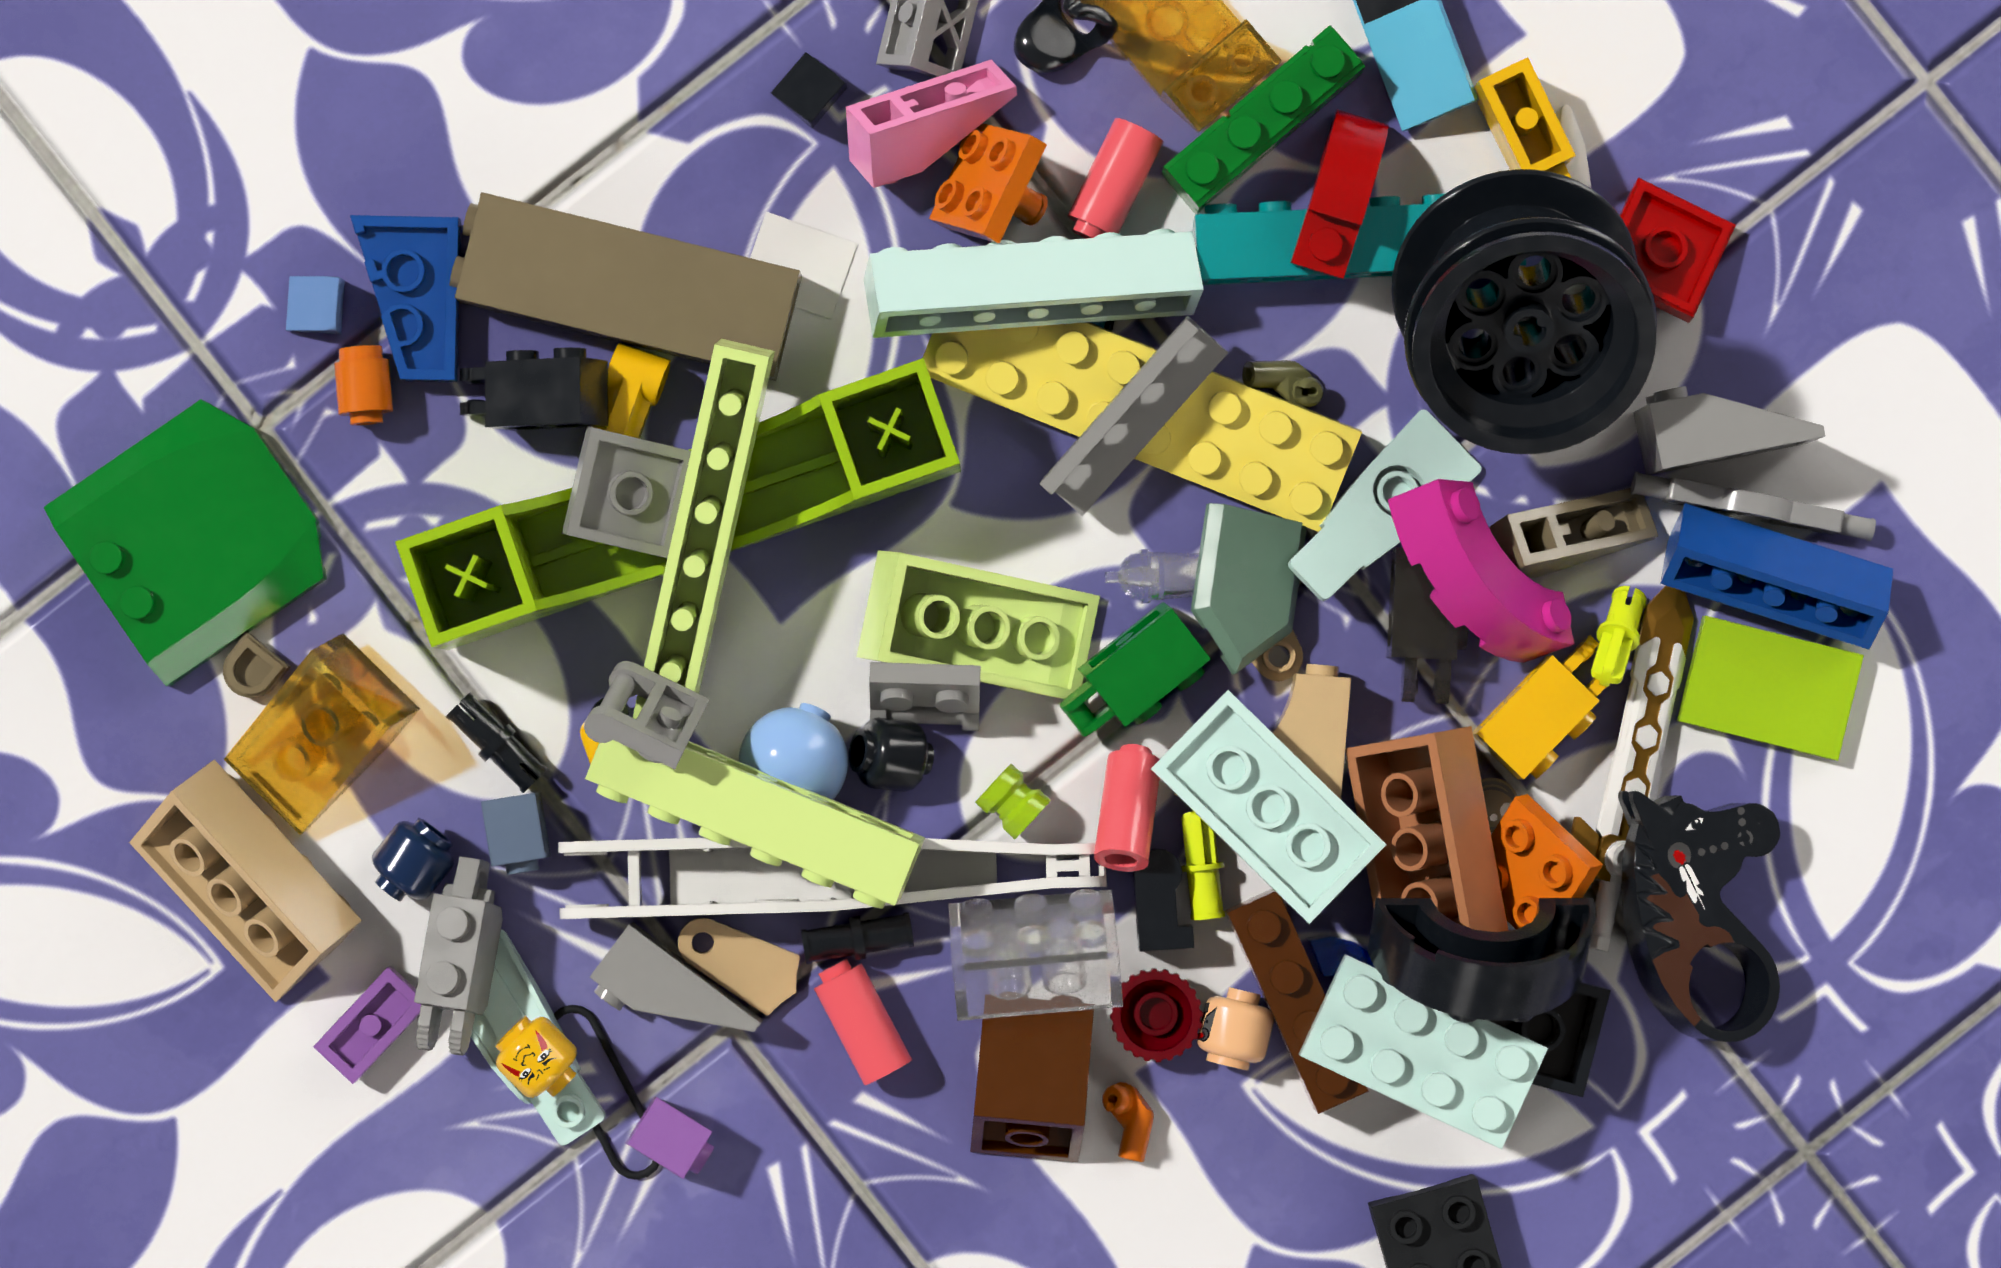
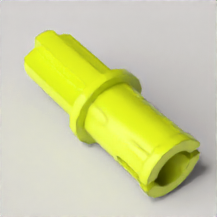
[1591,586,1647,687]
[1181,811,1225,920]

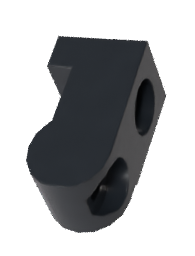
[1133,848,1194,952]

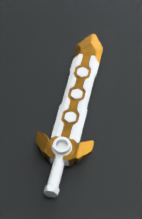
[1570,586,1694,952]

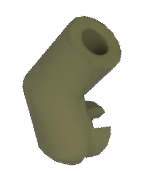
[1242,360,1324,408]

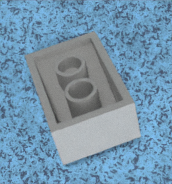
[1633,386,1826,475]

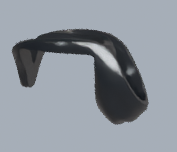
[1014,0,1118,73]

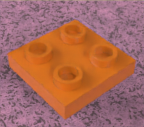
[929,123,1048,243]
[1491,794,1603,930]

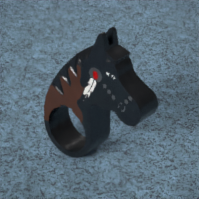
[1618,791,1780,1042]

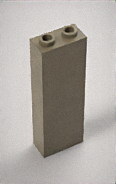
[450,192,802,381]

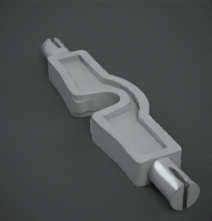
[1631,472,1876,541]

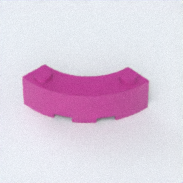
[1388,479,1575,663]

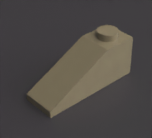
[1489,488,1659,579]

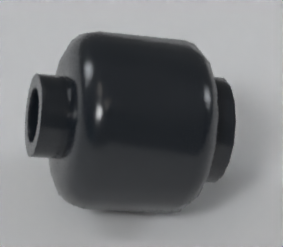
[849,717,934,792]

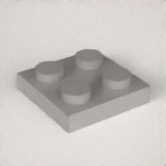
[562,426,691,558]

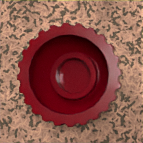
[1110,968,1203,1062]

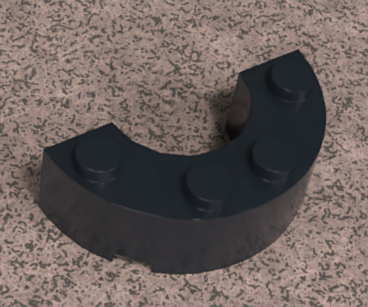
[1367,898,1596,1022]

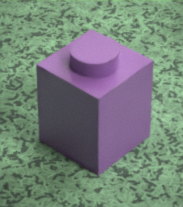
[625,1097,714,1179]

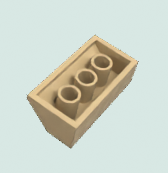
[129,759,362,1002]

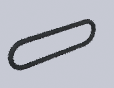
[554,1005,659,1180]

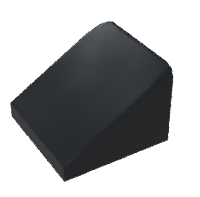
[771,52,847,128]

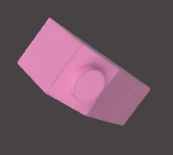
[846,59,1017,188]

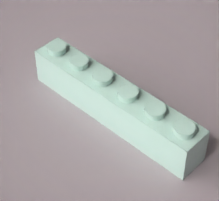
[863,229,1204,338]

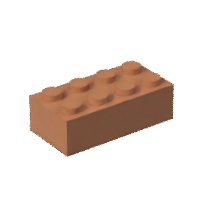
[1345,726,1508,932]

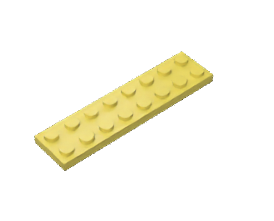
[923,322,1362,532]

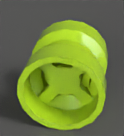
[975,763,1051,839]

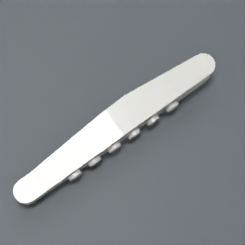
[558,838,1107,919]

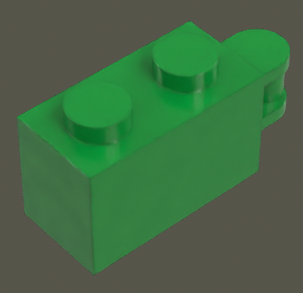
[1059,602,1211,737]

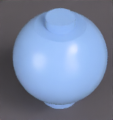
[739,703,848,800]

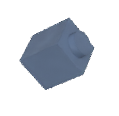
[481,792,551,875]

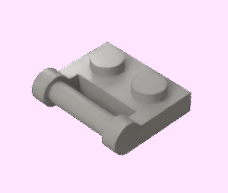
[584,661,710,769]
[869,662,981,731]

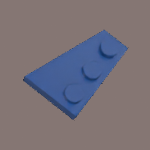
[350,215,461,382]

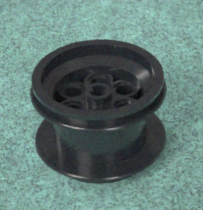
[1391,169,1657,454]

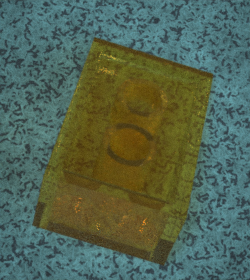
[224,633,420,835]

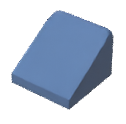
[286,276,345,335]

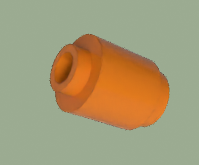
[334,345,393,426]

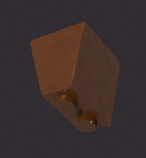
[970,987,1095,1162]

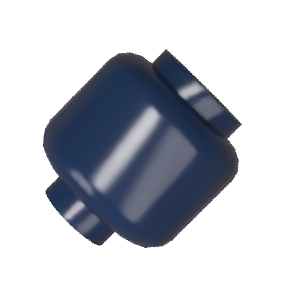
[372,818,454,902]

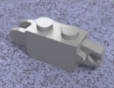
[414,857,503,1056]

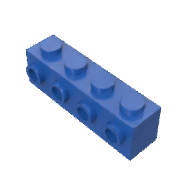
[1660,503,1893,650]

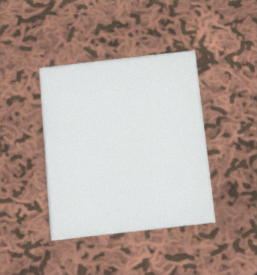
[750,212,858,320]

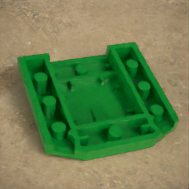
[44,399,327,687]

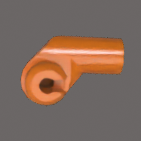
[1102,1082,1154,1162]

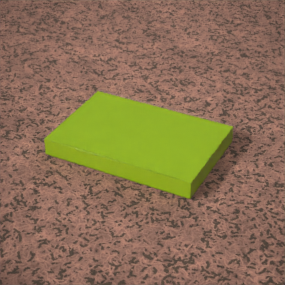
[1677,615,1864,761]

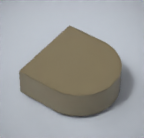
[223,632,291,698]

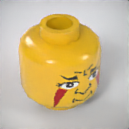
[495,1015,577,1098]

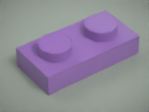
[313,966,421,1084]

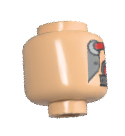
[1197,987,1274,1071]

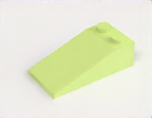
[856,550,1100,699]

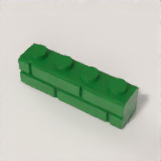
[1161,25,1366,214]

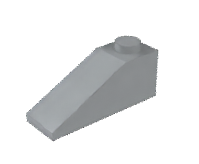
[590,922,763,1032]

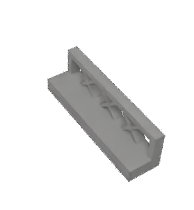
[876,0,978,78]
[1040,316,1228,516]

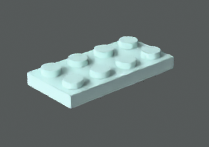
[1151,690,1387,924]
[1299,954,1548,1149]

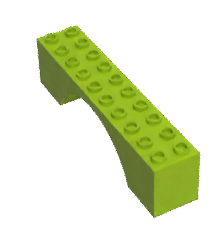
[395,358,961,650]

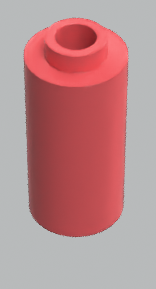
[1067,118,1164,239]
[1094,744,1160,872]
[814,959,912,1086]

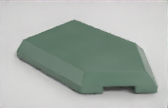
[1191,503,1307,675]

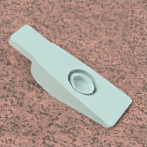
[1288,410,1481,601]
[470,929,606,1145]

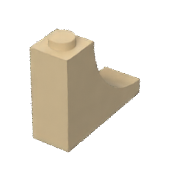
[1174,664,1351,799]

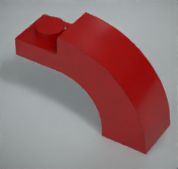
[1290,109,1389,279]

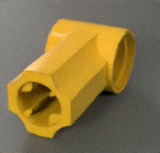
[594,343,671,439]

